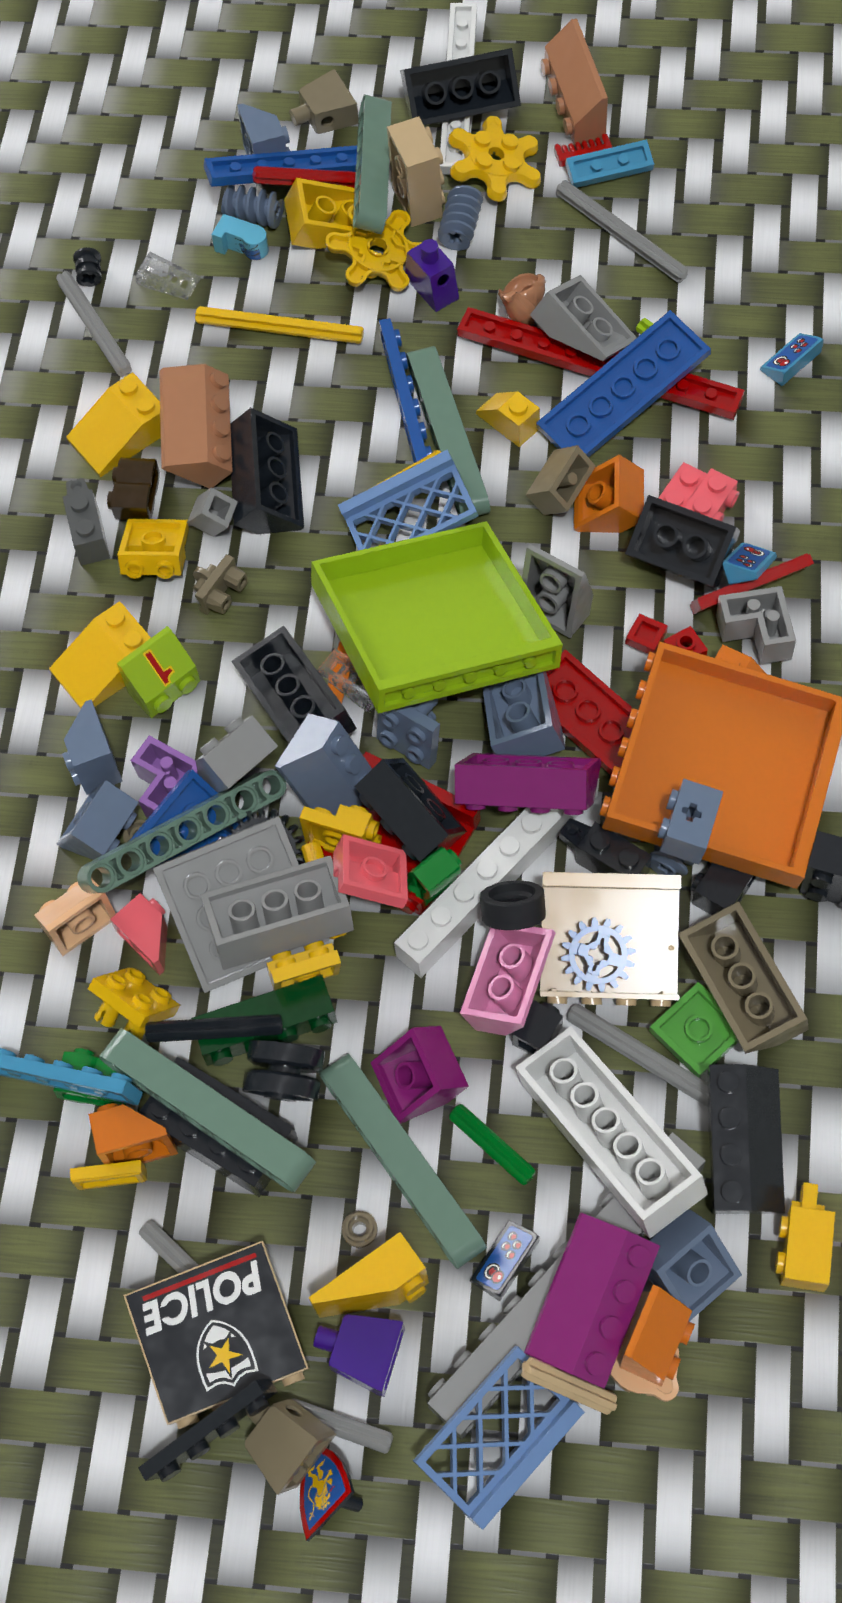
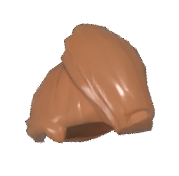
[498,273,546,326]

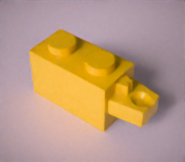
[775,1182,835,1292]

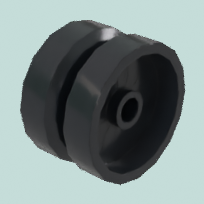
[242,1040,325,1102]

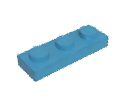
[565,139,654,188]

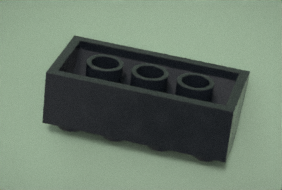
[400,48,521,125]
[230,407,304,535]
[707,1064,785,1214]

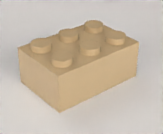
[387,116,446,227]

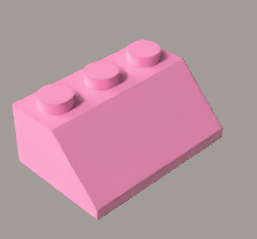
[460,927,556,1036]

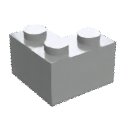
[716,586,796,664]

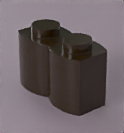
[107,457,160,520]

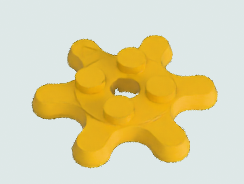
[448,116,541,202]
[325,205,422,292]

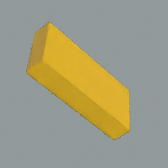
[70,1160,147,1190]

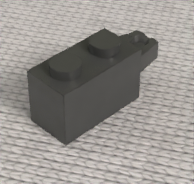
[63,478,110,566]

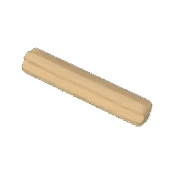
[521,1357,617,1415]

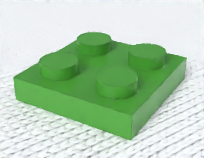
[649,982,738,1078]

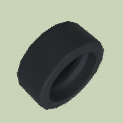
[480,880,546,931]

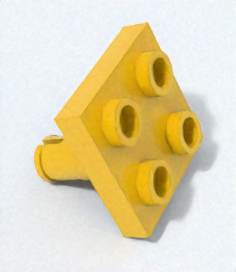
[88,967,180,1040]

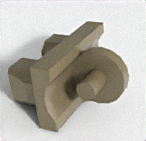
[193,554,248,615]

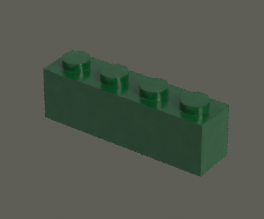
[191,975,338,1066]

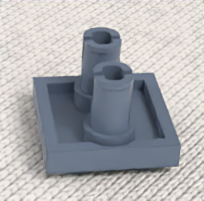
[376,699,440,769]

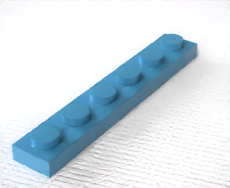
[0,1048,143,1106]

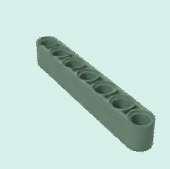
[353,94,392,235]
[406,346,491,515]
[77,770,286,893]
[99,1028,316,1193]
[319,1053,487,1269]

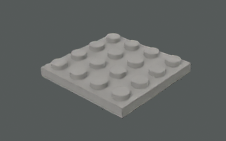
[152,816,329,993]

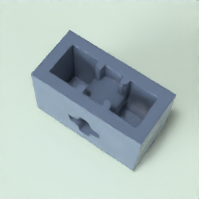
[657,779,723,865]

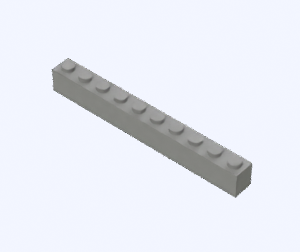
[427,1132,706,1440]

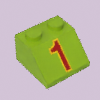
[117,626,200,719]

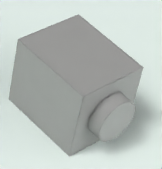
[187,487,238,537]

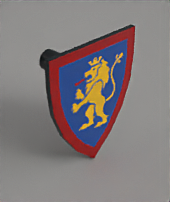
[300,1448,363,1541]

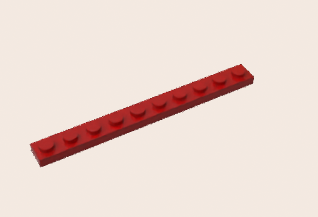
[457,307,745,420]

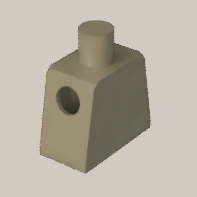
[289,69,358,134]
[245,1399,337,1495]

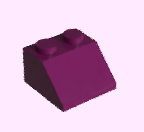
[370,1026,469,1123]

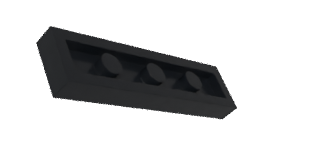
[138,1379,278,1482]

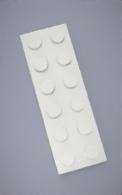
[515,1026,708,1238]

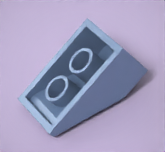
[482,671,565,756]

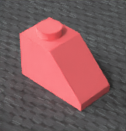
[110,893,168,976]

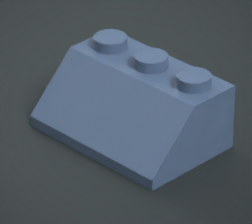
[275,713,372,815]

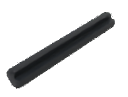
[145,1014,283,1043]

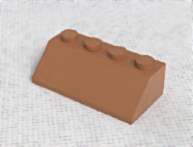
[541,18,608,146]
[159,364,232,489]

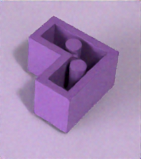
[130,735,198,818]

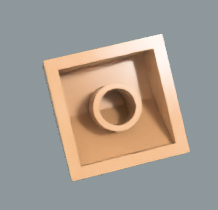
[34,878,116,956]

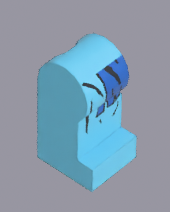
[211,214,269,260]

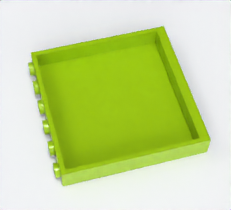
[311,521,563,714]

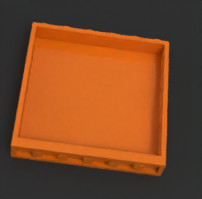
[599,642,842,889]

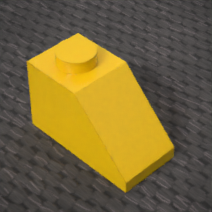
[476,391,540,447]

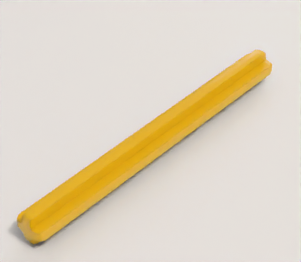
[195,306,364,344]

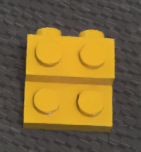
[117,519,189,579]
[299,804,382,853]
[267,941,341,990]

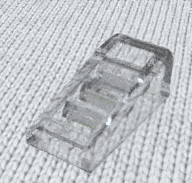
[136,252,201,300]
[318,649,374,713]

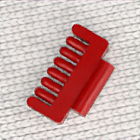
[554,134,612,167]

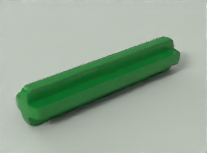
[449,1104,536,1185]

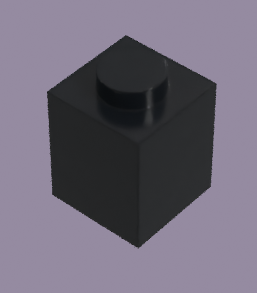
[512,1000,563,1055]

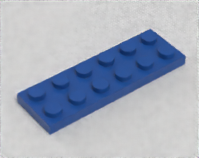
[536,310,711,457]

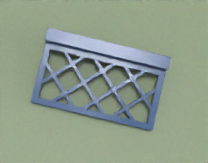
[338,450,479,551]
[413,1346,585,1530]

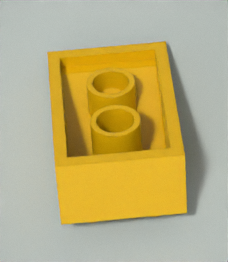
[284,178,355,249]
[66,372,161,477]
[49,601,151,709]
[308,1232,429,1318]

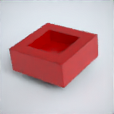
[625,613,668,654]

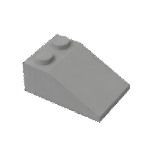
[530,275,637,361]
[522,544,594,638]
[195,715,278,793]

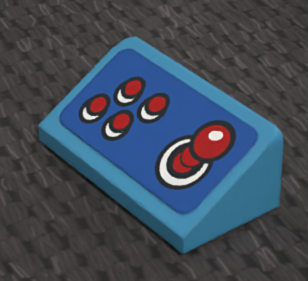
[760,333,824,386]
[723,543,777,584]

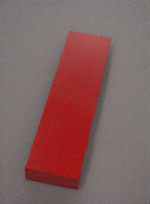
[690,553,814,615]

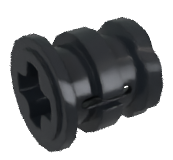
[73,247,102,287]

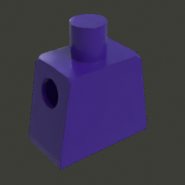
[405,239,459,312]
[313,1314,405,1397]

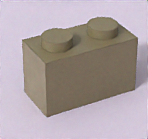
[526,445,596,515]

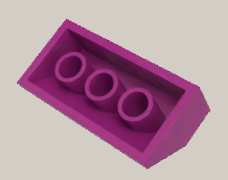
[455,753,601,815]
[524,1212,660,1389]

